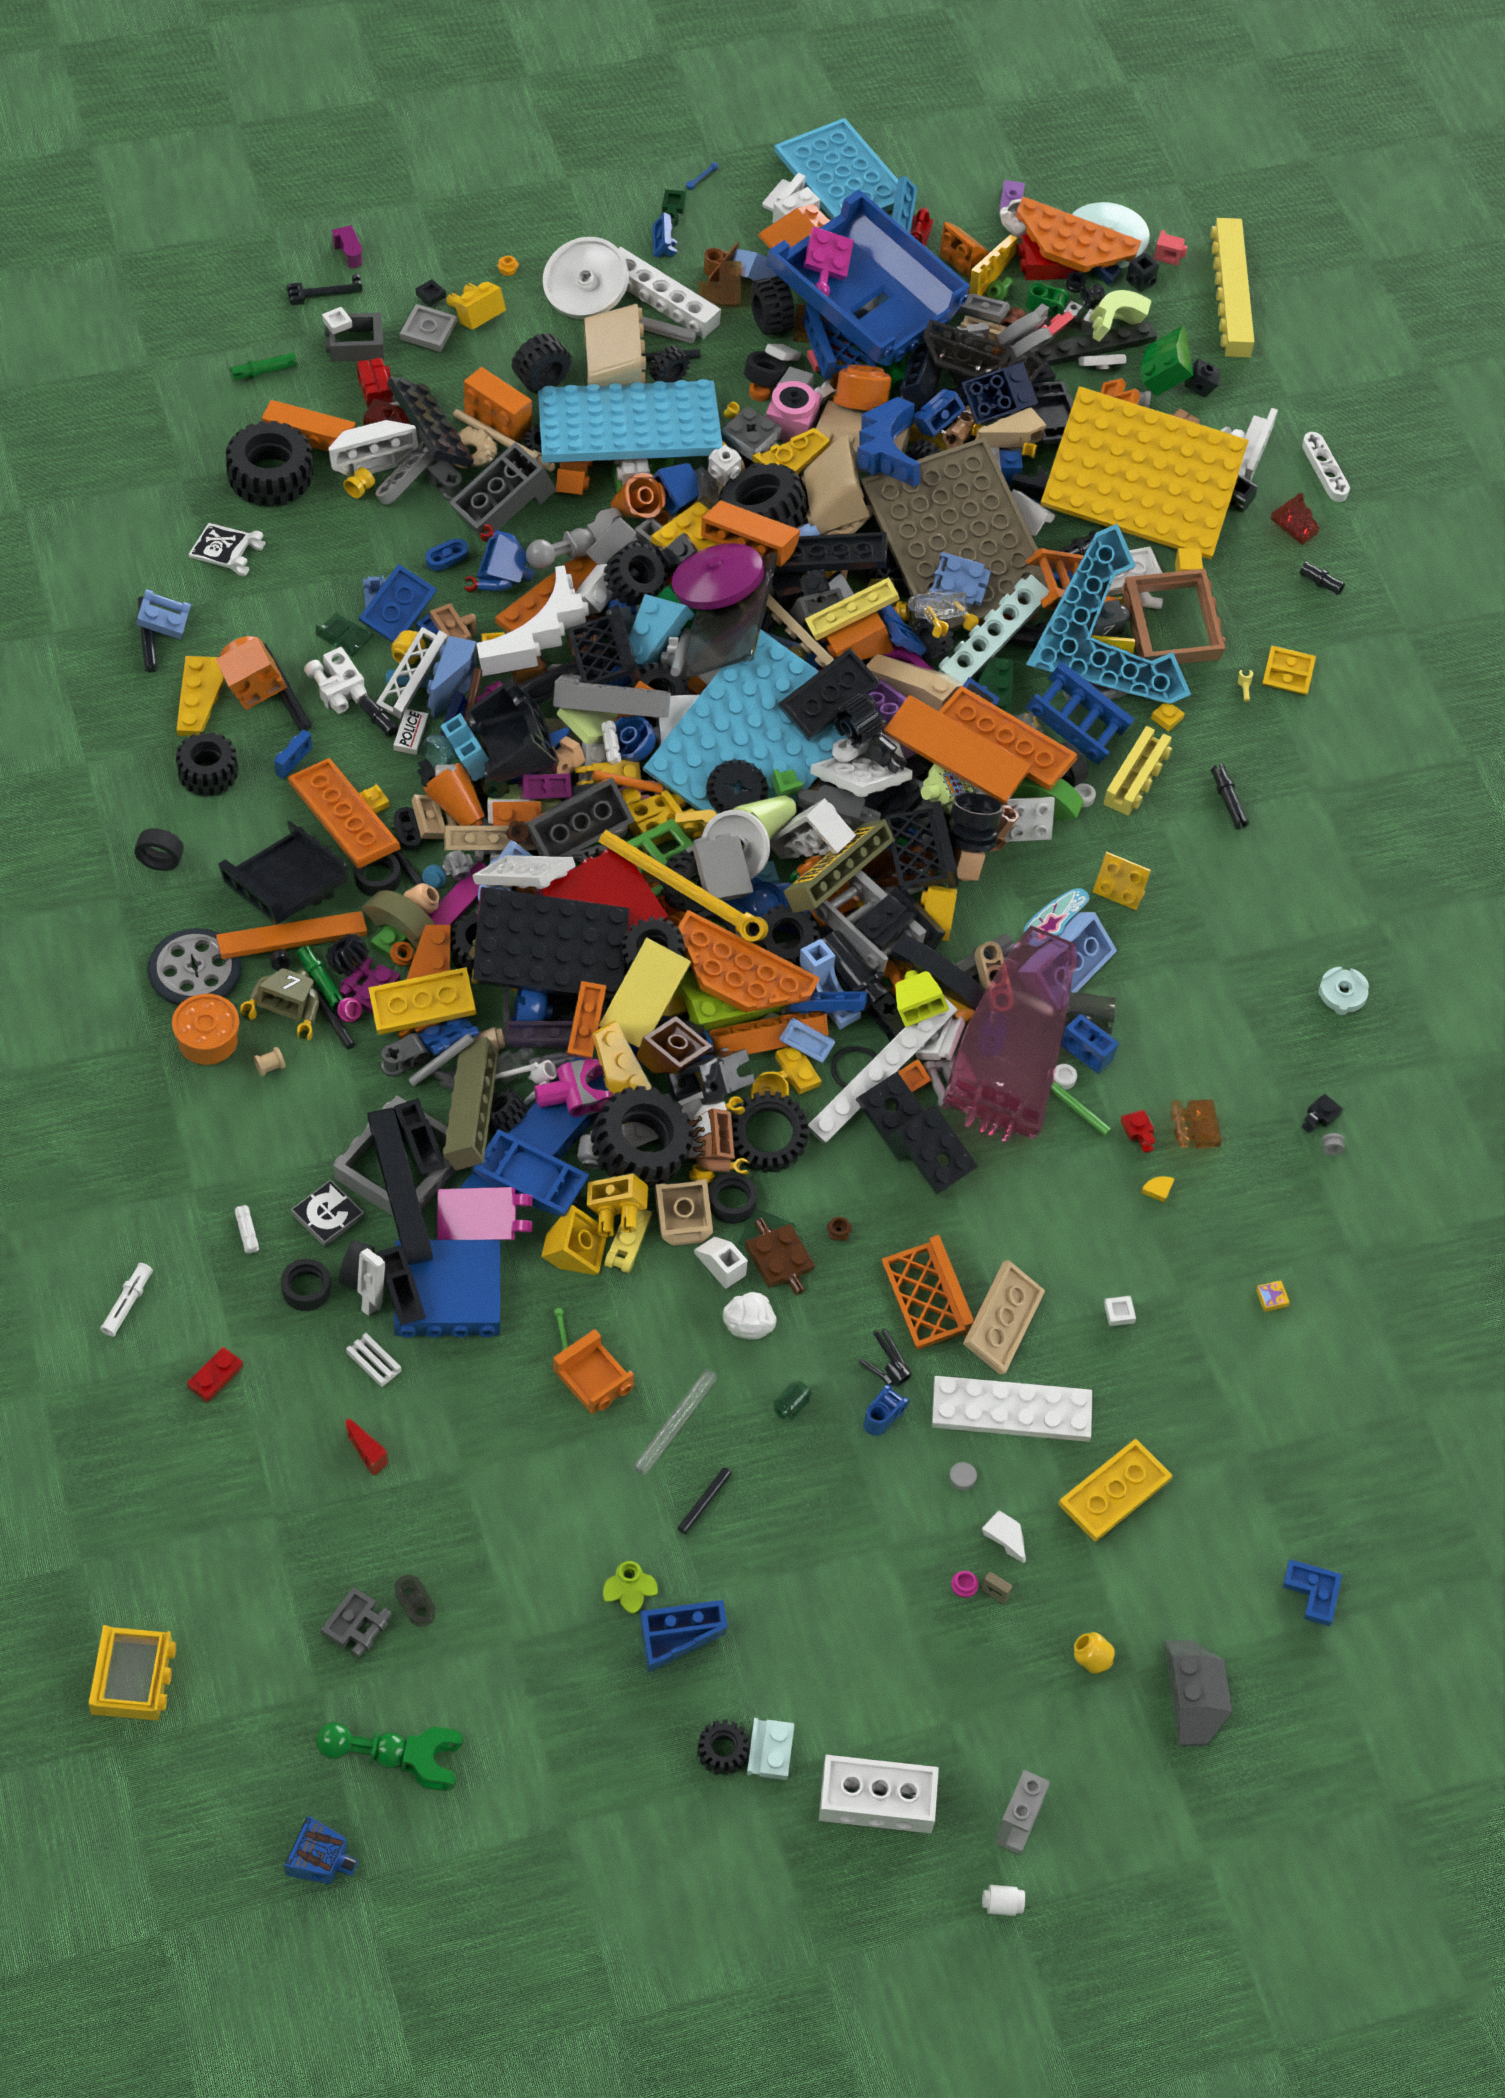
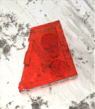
[1270,492,1319,545]

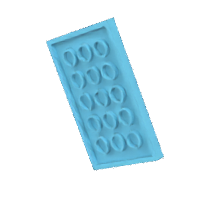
[774,118,898,220]

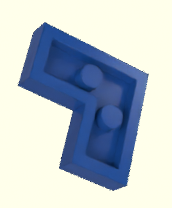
[1282,1559,1342,1626]

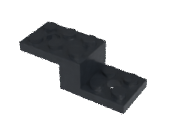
[855,1072,978,1195]

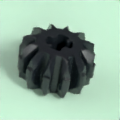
[325,934,370,975]

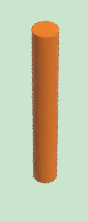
[592,770,664,793]

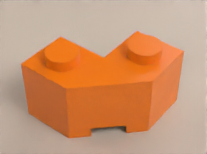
[556,461,593,495]

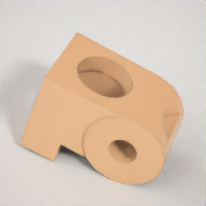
[548,736,586,774]

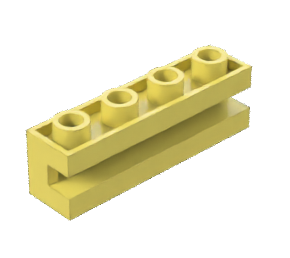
[1103,726,1172,816]

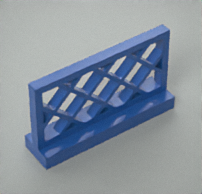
[802,303,876,379]

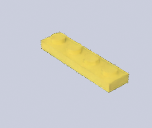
[805,577,900,641]

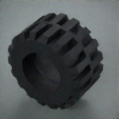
[750,276,795,335]
[511,333,572,394]
[603,543,667,607]
[627,663,689,722]
[176,731,238,797]
[660,851,706,914]
[754,904,818,967]
[450,912,478,974]
[622,917,686,971]

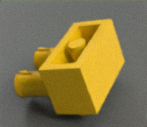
[446,281,506,330]
[587,1173,648,1237]

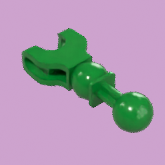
[316,1722,463,1791]

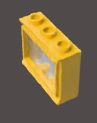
[89,1625,176,1721]

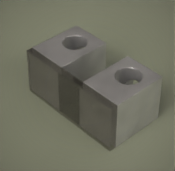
[1062,301,1094,335]

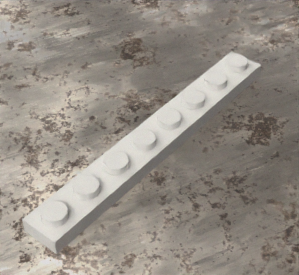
[808,998,958,1145]

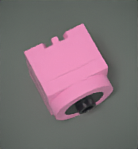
[766,381,821,444]

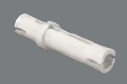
[100,1263,153,1337]

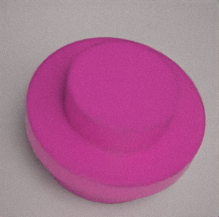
[337,997,362,1022]
[951,1571,979,1598]

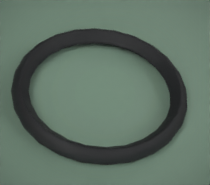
[831,1046,877,1088]

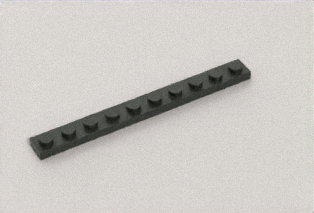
[949,321,1157,387]

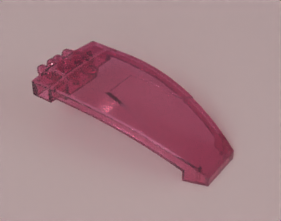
[942,925,1077,1142]

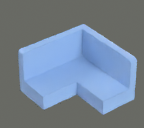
[727,248,777,281]

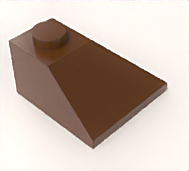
[636,1016,713,1073]

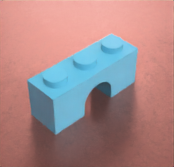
[441,713,490,781]

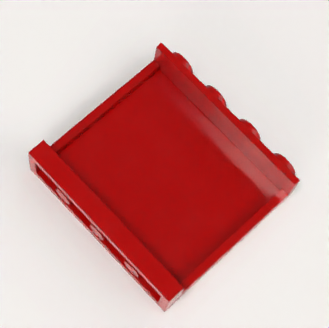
[536,848,669,932]

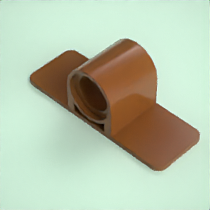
[703,242,739,292]

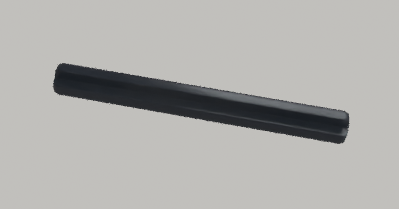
[263,643,312,731]

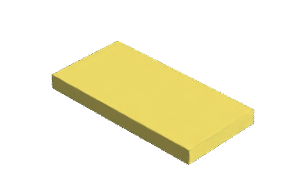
[599,938,691,1048]

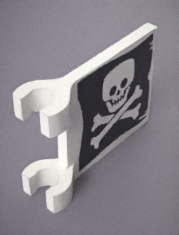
[188,523,265,576]

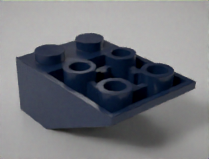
[961,362,1038,425]

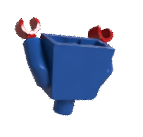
[464,524,534,593]

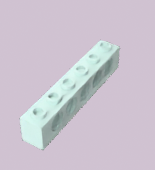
[938,575,1049,684]

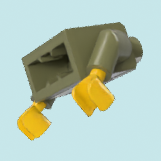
[240,969,319,1041]

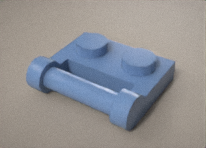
[135,589,191,640]

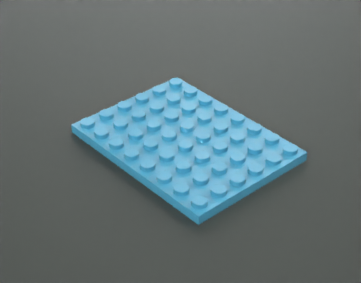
[538,379,723,463]
[643,625,847,844]

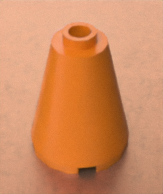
[611,473,666,519]
[423,762,485,826]

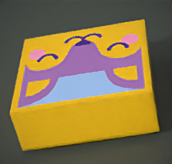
[1256,1281,1290,1312]

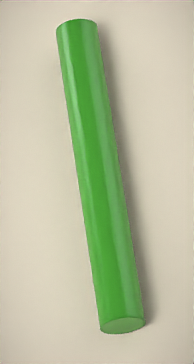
[1049,1082,1112,1137]

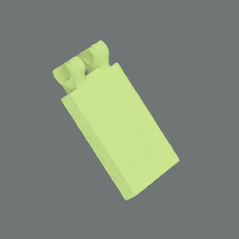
[557,707,619,744]

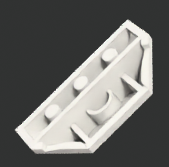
[328,420,418,476]

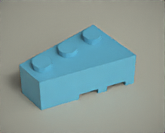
[629,594,695,668]

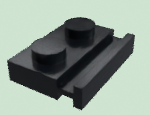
[855,894,915,951]

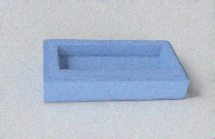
[779,1018,835,1063]

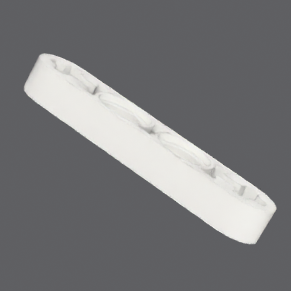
[1302,432,1350,502]

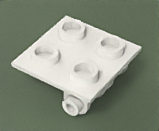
[1005,797,1055,842]

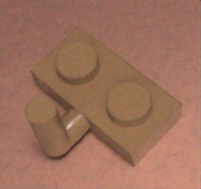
[430,603,476,642]

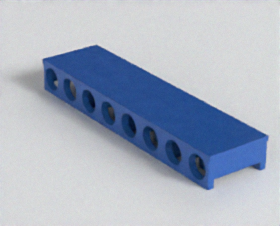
[459,1057,608,1210]

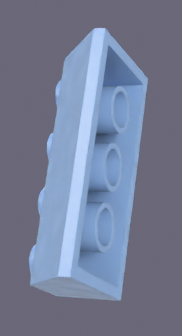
[1017,912,1117,1011]

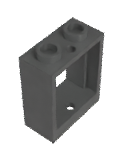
[325,313,384,362]
[783,588,844,642]

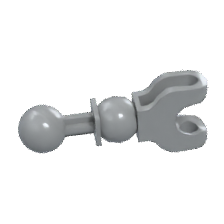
[526,507,639,569]

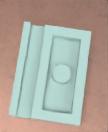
[747,1718,794,1780]

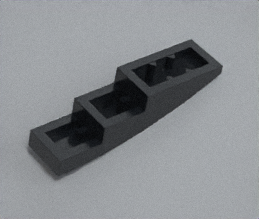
[891,933,987,1011]

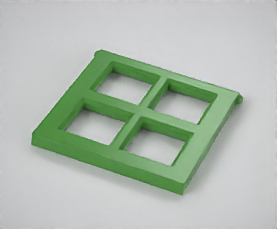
[627,818,698,898]

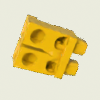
[628,790,694,854]

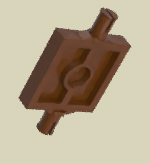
[744,1218,815,1295]

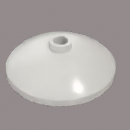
[702,810,770,880]

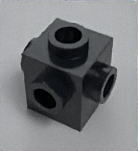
[1126,252,1160,292]
[1184,358,1220,398]

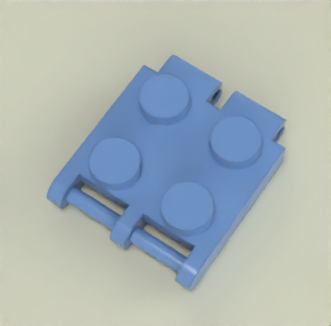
[928,552,991,608]

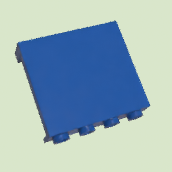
[394,1240,500,1338]

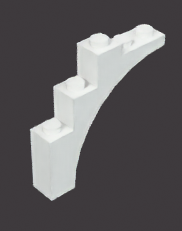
[476,565,589,676]

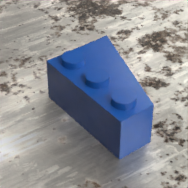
[639,1600,728,1673]

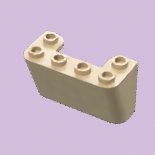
[584,304,646,387]

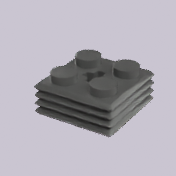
[721,407,782,460]

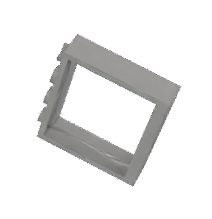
[333,1095,456,1216]

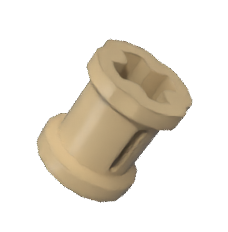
[253,1047,285,1076]

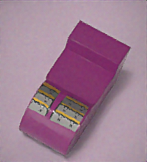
[331,225,363,268]

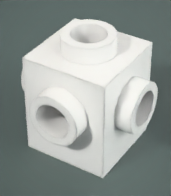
[708,445,741,486]

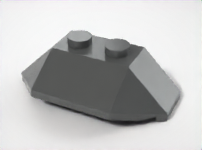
[1164,1640,1232,1747]

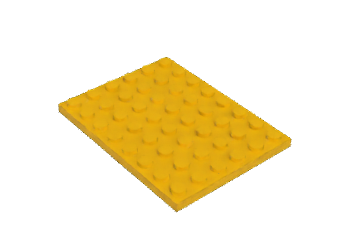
[1040,386,1249,560]

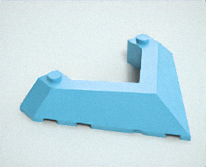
[1026,523,1191,704]

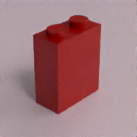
[1017,234,1077,281]

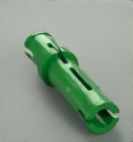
[230,352,297,381]
[297,946,344,1011]

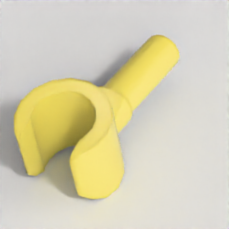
[1238,670,1253,702]

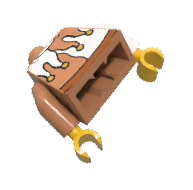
[687,1096,750,1175]

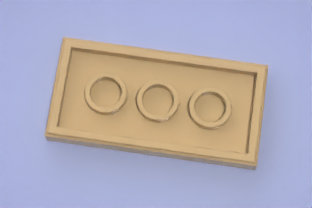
[963,1260,1045,1375]

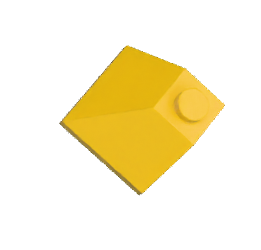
[541,1205,607,1275]

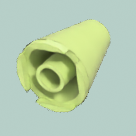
[733,795,796,847]

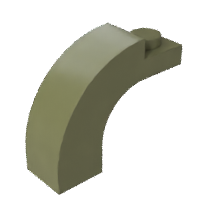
[361,890,434,949]

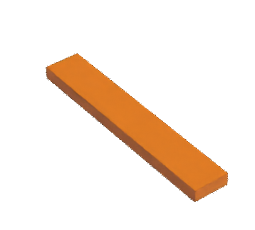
[216,911,367,959]

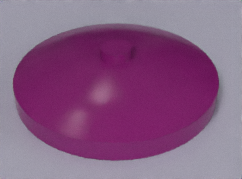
[672,543,764,610]

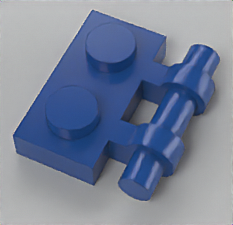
[417,1017,479,1055]

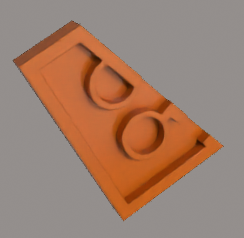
[406,925,451,980]

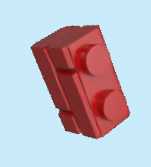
[356,358,393,409]

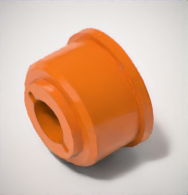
[833,364,892,411]
[172,994,239,1065]

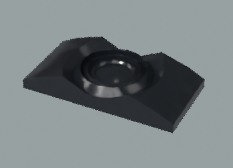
[1031,380,1073,444]

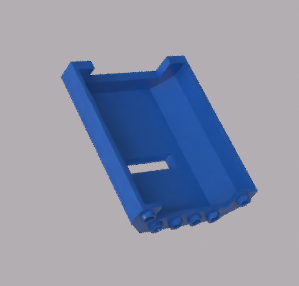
[765,190,970,367]

